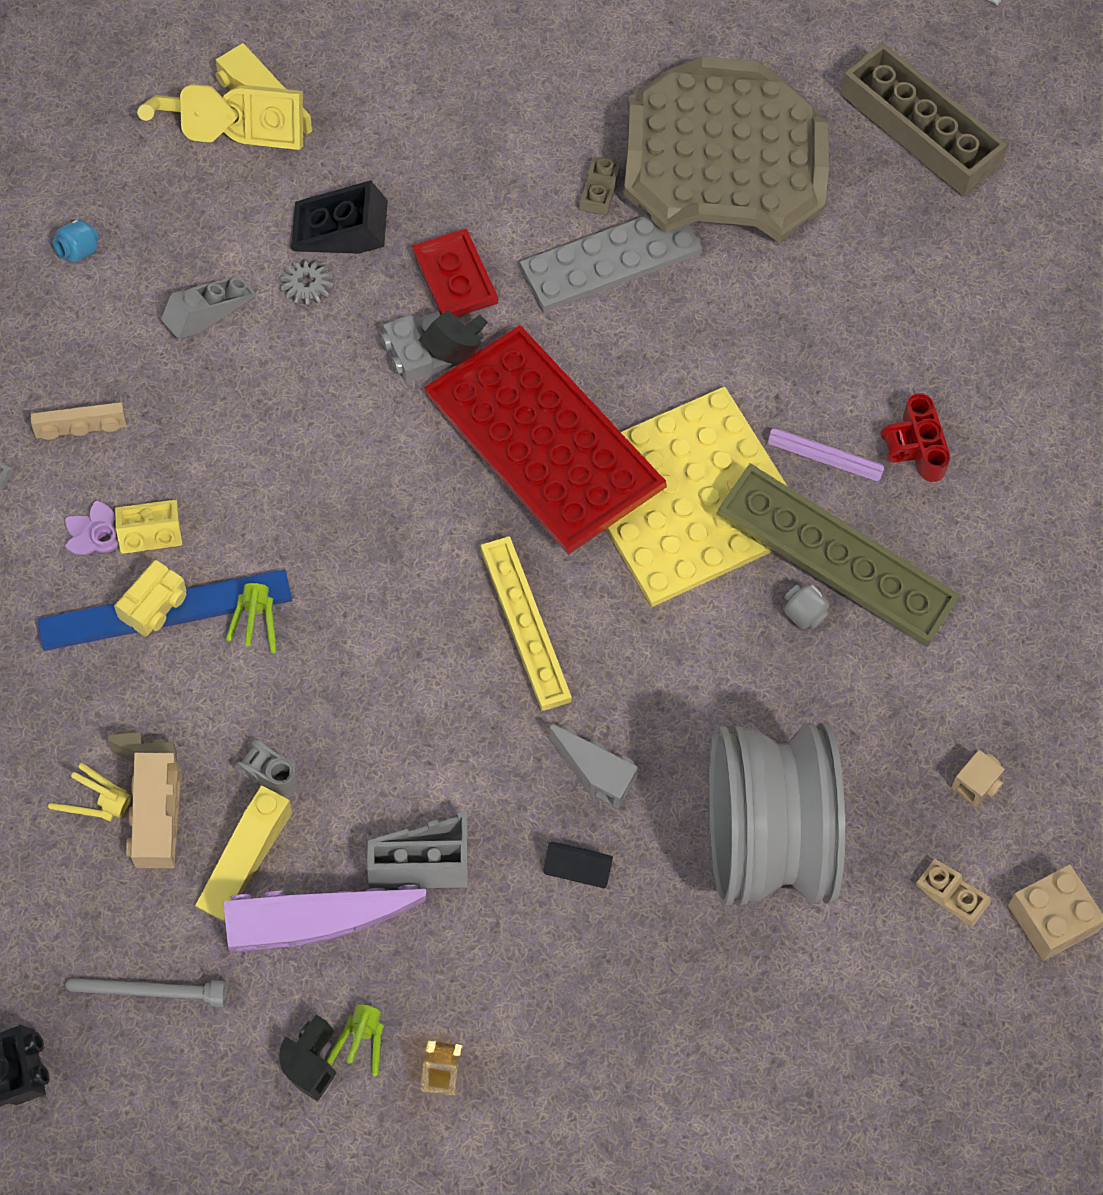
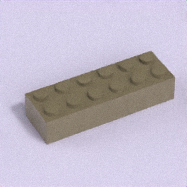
[840,42,1008,197]

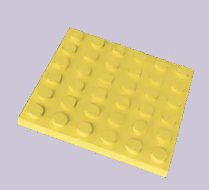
[606,386,787,607]

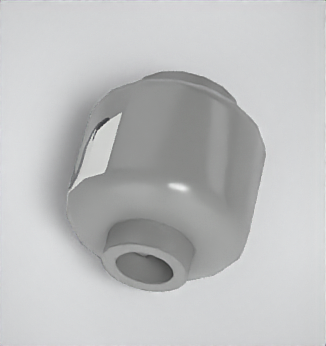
[784,584,830,630]

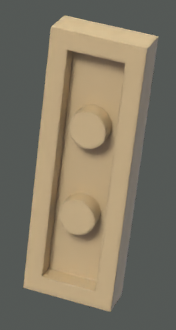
[31,402,127,440]

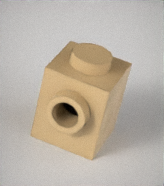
[951,750,1005,808]

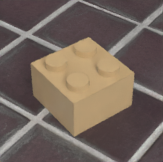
[1008,864,1103,961]

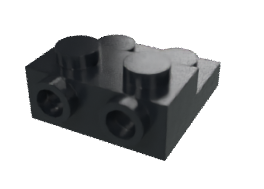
[0,1025,50,1107]

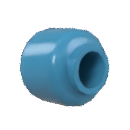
[53,220,99,263]

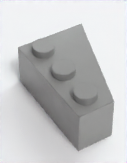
[367,811,468,889]

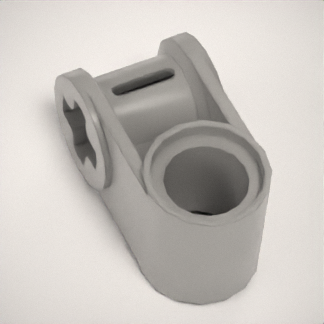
[234,740,298,796]

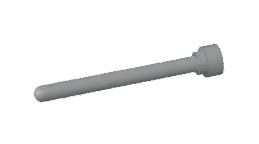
[65,978,228,1008]

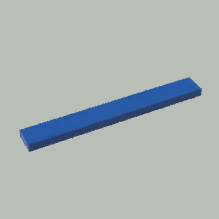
[38,569,292,651]

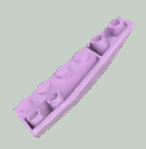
[223,885,426,953]

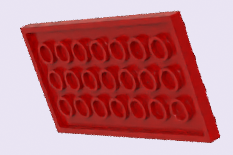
[424,325,667,555]

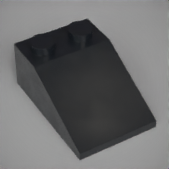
[291,180,388,254]

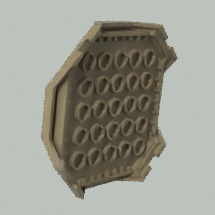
[623,56,829,243]

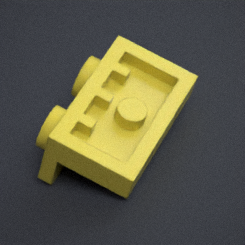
[115,499,182,554]

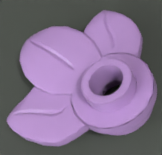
[65,501,119,555]

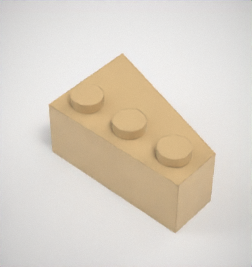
[126,753,181,868]

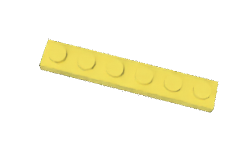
[481,536,572,712]

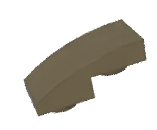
[579,156,621,216]
[108,730,177,761]

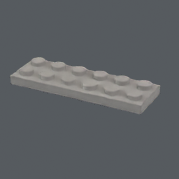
[520,214,703,313]

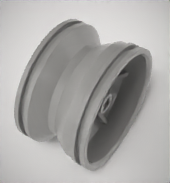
[709,723,845,907]

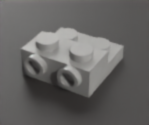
[380,312,458,383]

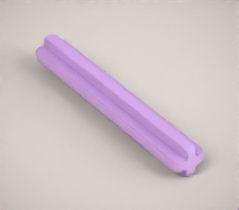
[768,428,884,481]

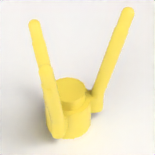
[48,763,131,822]

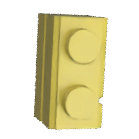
[114,560,187,637]

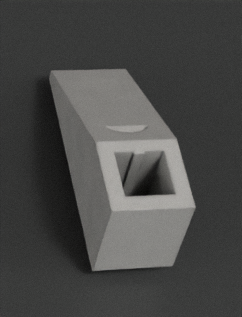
[161,275,257,339]
[550,724,638,810]

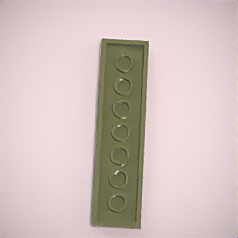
[716,463,960,647]

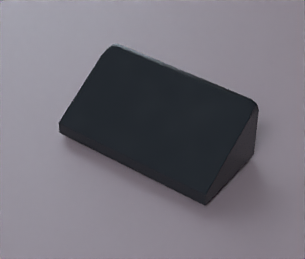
[543,841,613,889]

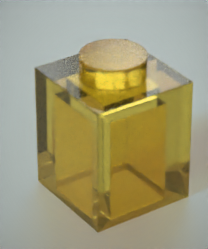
[421,1041,462,1096]

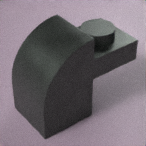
[419,310,488,364]
[279,1015,337,1102]

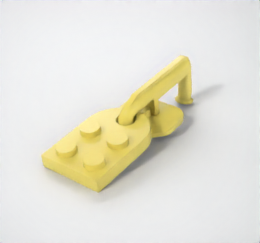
[137,84,303,150]

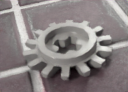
[280,259,333,305]

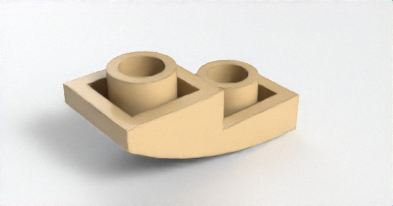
[916,859,991,927]

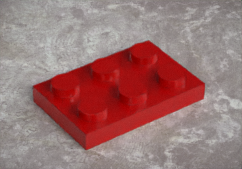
[412,228,498,317]

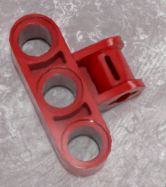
[880,393,950,482]

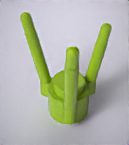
[226,583,276,654]
[326,1004,384,1076]

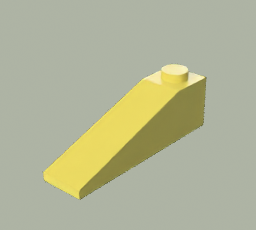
[216,43,312,135]
[195,785,292,922]

